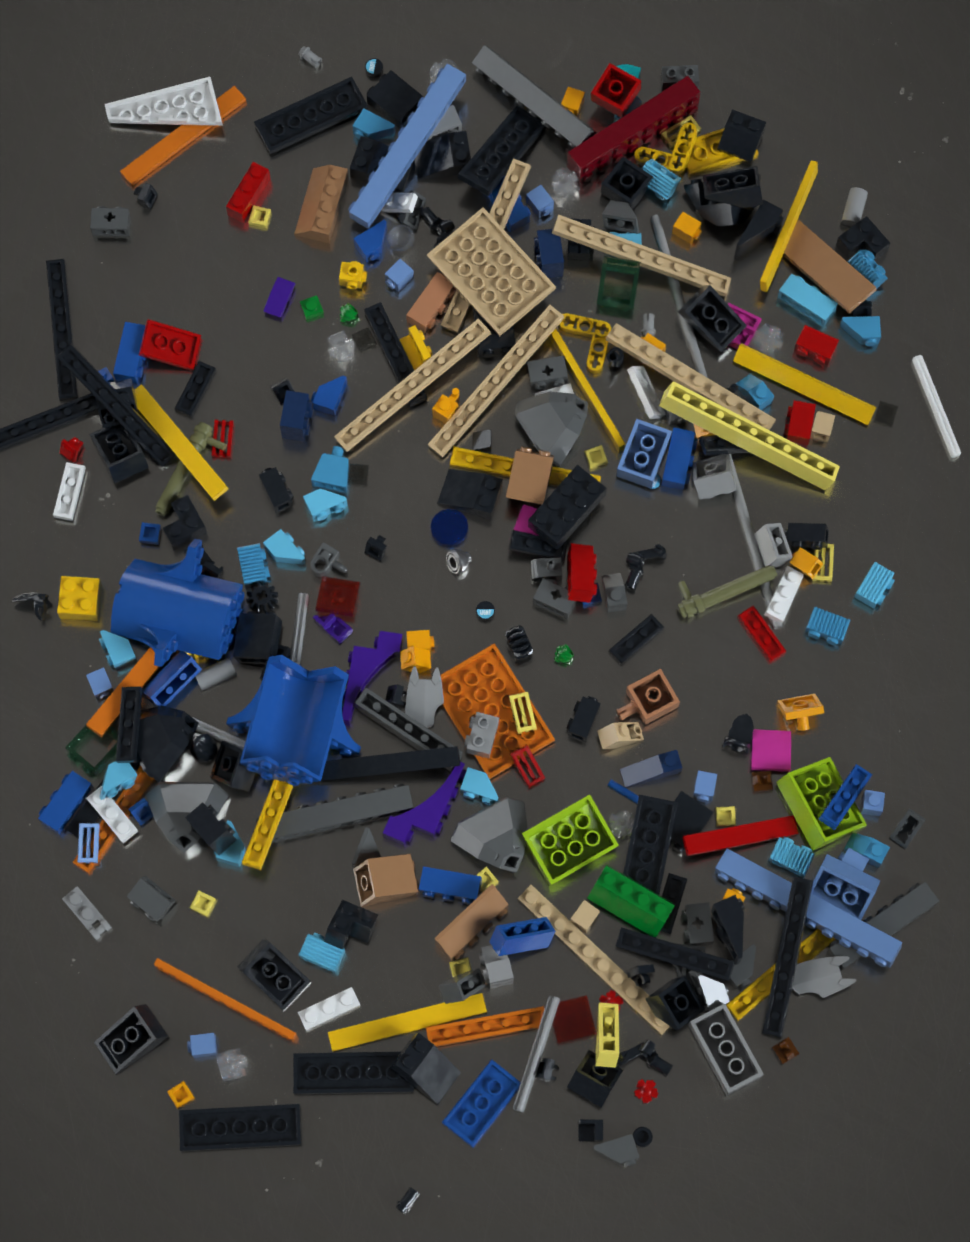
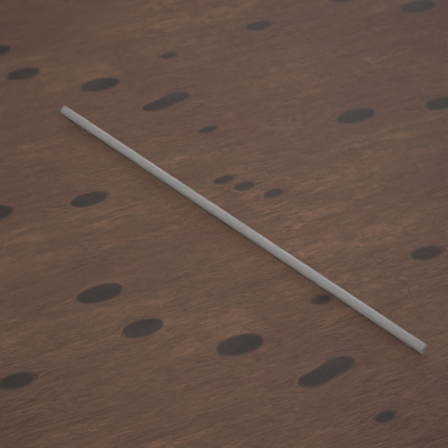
[650,215,783,629]

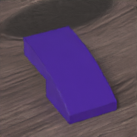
[264,277,296,318]

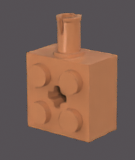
[616,669,680,725]

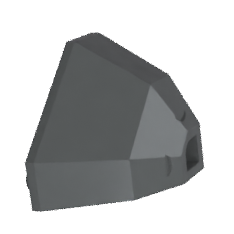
[515,391,588,467]
[146,782,229,853]
[451,797,528,873]

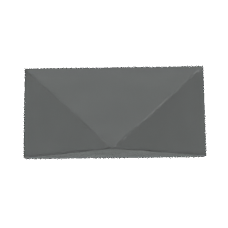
[396,190,426,231]
[889,808,926,849]
[352,827,381,868]

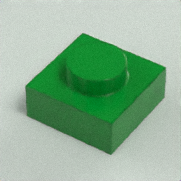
[300,295,324,320]

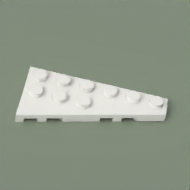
[105,77,223,126]

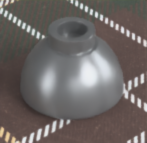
[446,549,472,575]

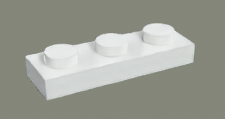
[627,366,666,419]
[53,462,86,521]
[764,565,804,624]
[86,786,138,843]
[298,987,360,1031]

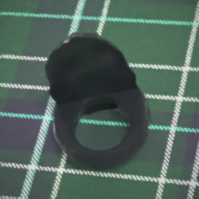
[11,592,53,621]
[722,713,754,754]
[190,734,218,763]

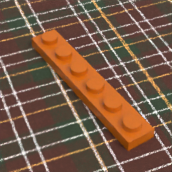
[426,1006,544,1047]

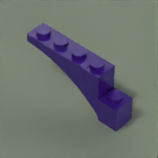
[342,631,403,725]
[382,762,467,846]

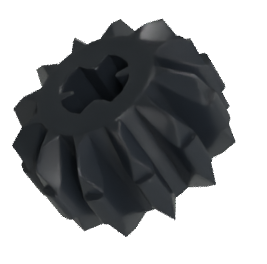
[246,582,279,614]
[505,625,533,659]

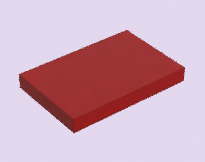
[139,319,201,371]

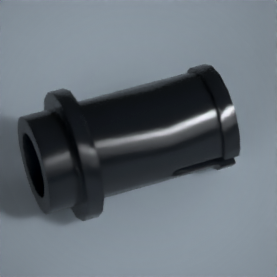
[396,1187,420,1214]

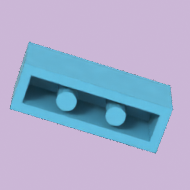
[777,273,838,327]

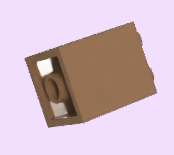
[506,446,554,505]
[353,854,419,907]

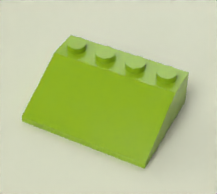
[776,757,867,851]
[522,794,619,885]

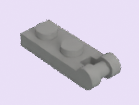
[62,886,112,940]

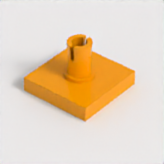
[778,694,824,731]

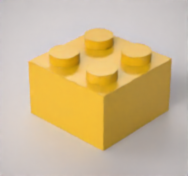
[57,576,102,621]

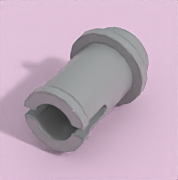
[298,46,322,68]
[641,313,656,337]

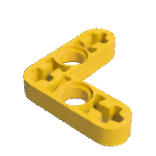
[634,123,697,175]
[558,313,611,374]

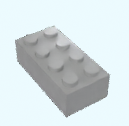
[688,1003,764,1096]

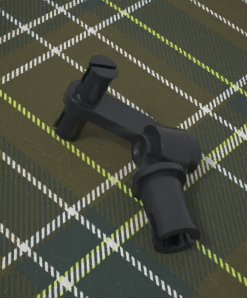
[420,207,455,248]
[607,347,625,367]
[624,544,667,590]
[617,1040,673,1076]

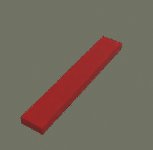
[682,815,799,856]

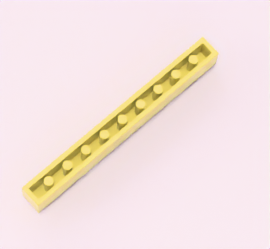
[659,381,840,490]

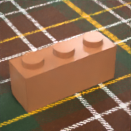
[406,272,456,333]

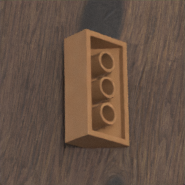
[294,165,349,244]
[434,884,509,962]

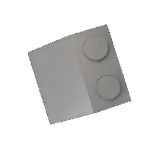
[693,454,736,500]

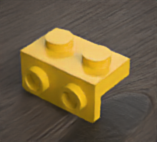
[400,325,433,371]

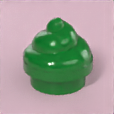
[340,303,358,322]
[554,644,574,663]

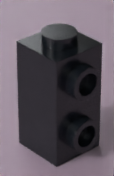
[259,467,294,513]
[784,523,829,550]
[566,696,601,743]

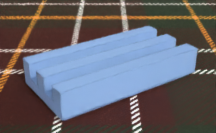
[77,823,100,863]

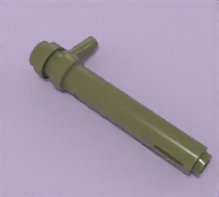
[155,422,227,516]
[677,565,777,618]

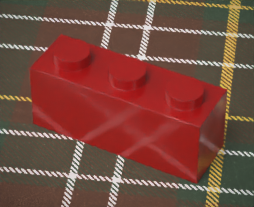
[226,162,271,223]
[567,543,597,603]

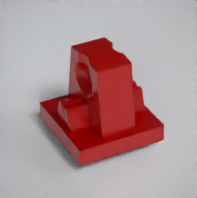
[59,437,84,463]

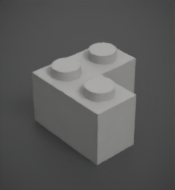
[478,945,514,989]

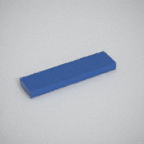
[818,764,873,830]

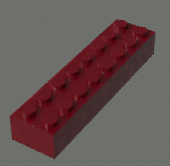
[567,76,701,184]

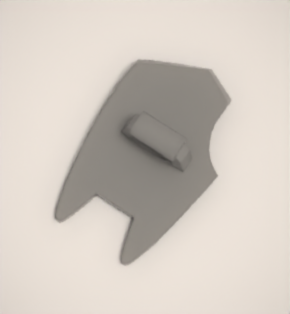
[405,666,444,728]
[792,956,856,998]

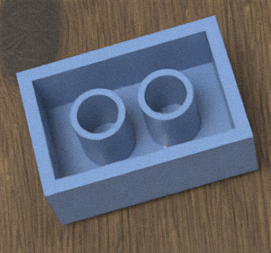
[616,419,672,489]
[811,854,880,920]

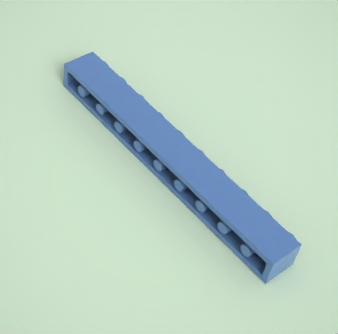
[348,63,466,229]
[715,849,902,968]

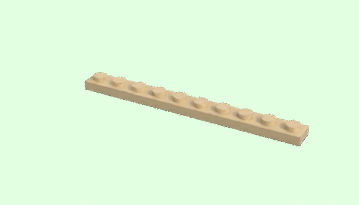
[441,159,531,334]
[552,214,731,297]
[428,305,564,458]
[334,318,491,452]
[606,323,776,430]
[517,885,670,1036]

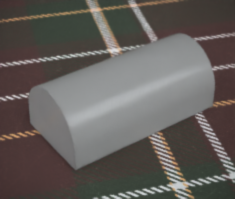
[841,187,868,227]
[195,657,237,691]

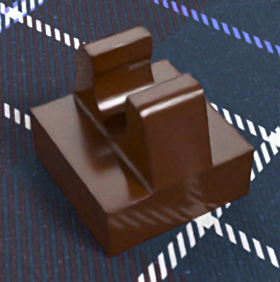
[751,771,773,793]
[771,1037,799,1065]

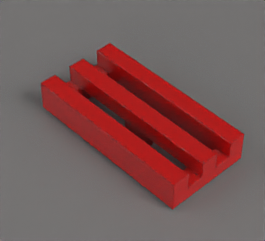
[211,419,234,458]
[510,744,545,788]

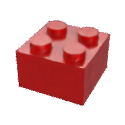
[591,63,641,118]

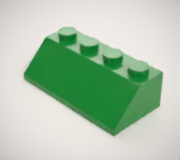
[587,864,675,938]

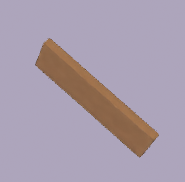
[772,220,876,313]

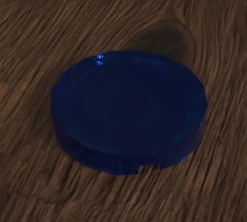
[430,509,468,546]

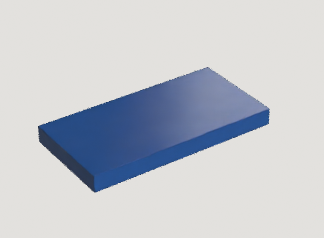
[442,1059,521,1148]

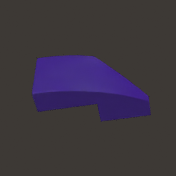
[313,614,353,644]

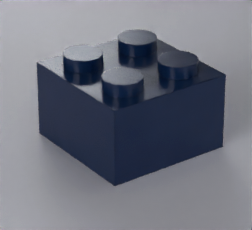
[533,229,564,278]
[280,390,313,442]

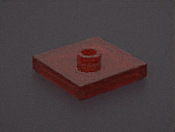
[315,576,360,617]
[553,995,596,1044]

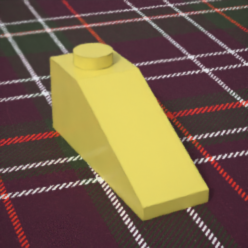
[596,1003,619,1068]

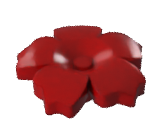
[599,990,624,1010]
[634,1079,659,1104]

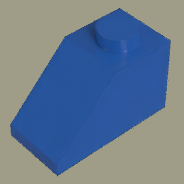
[353,219,387,263]
[311,376,347,416]

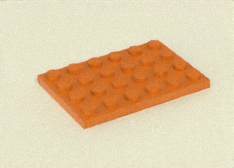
[441,643,555,779]

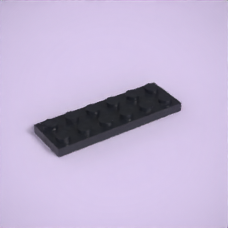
[254,76,368,154]
[458,106,546,196]
[623,794,678,895]
[293,1051,414,1095]
[179,1104,301,1152]

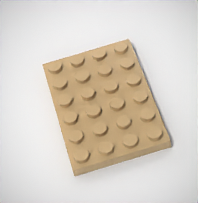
[427,208,556,337]

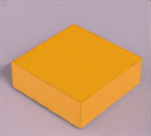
[167,1081,195,1109]

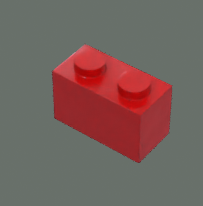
[794,325,839,365]
[783,400,816,445]

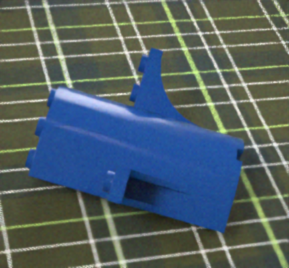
[110,539,245,667]
[226,655,361,786]

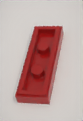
[737,605,786,663]

